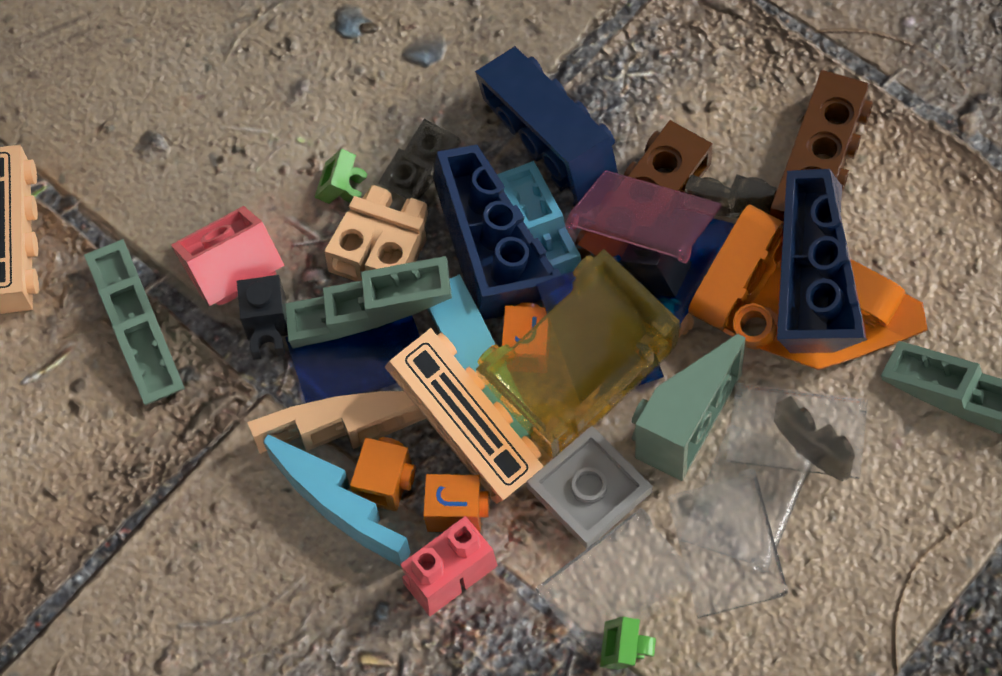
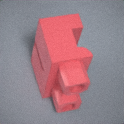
[400,516,498,617]

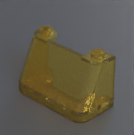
[476,249,680,459]

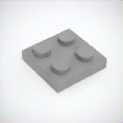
[526,426,653,549]

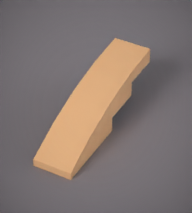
[247,391,426,454]

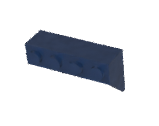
[433,145,565,320]
[777,169,867,353]

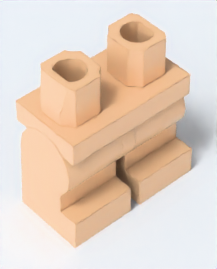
[324,185,428,281]

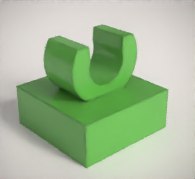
[314,148,368,204]
[600,616,656,670]

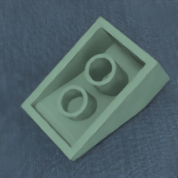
[632,334,746,481]

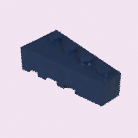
[475,46,621,217]

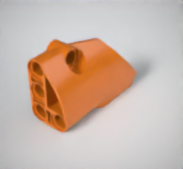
[688,204,928,370]

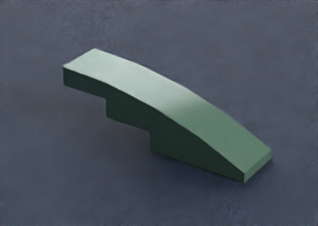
[84,239,185,406]
[285,256,452,348]
[881,341,1002,435]

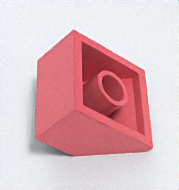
[171,206,285,306]

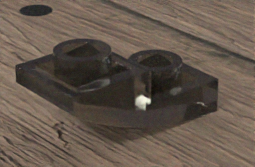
[378,119,461,200]
[684,174,777,218]
[774,396,855,482]

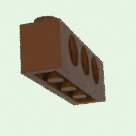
[770,70,873,222]
[575,120,713,288]

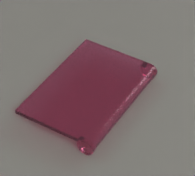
[566,170,722,263]

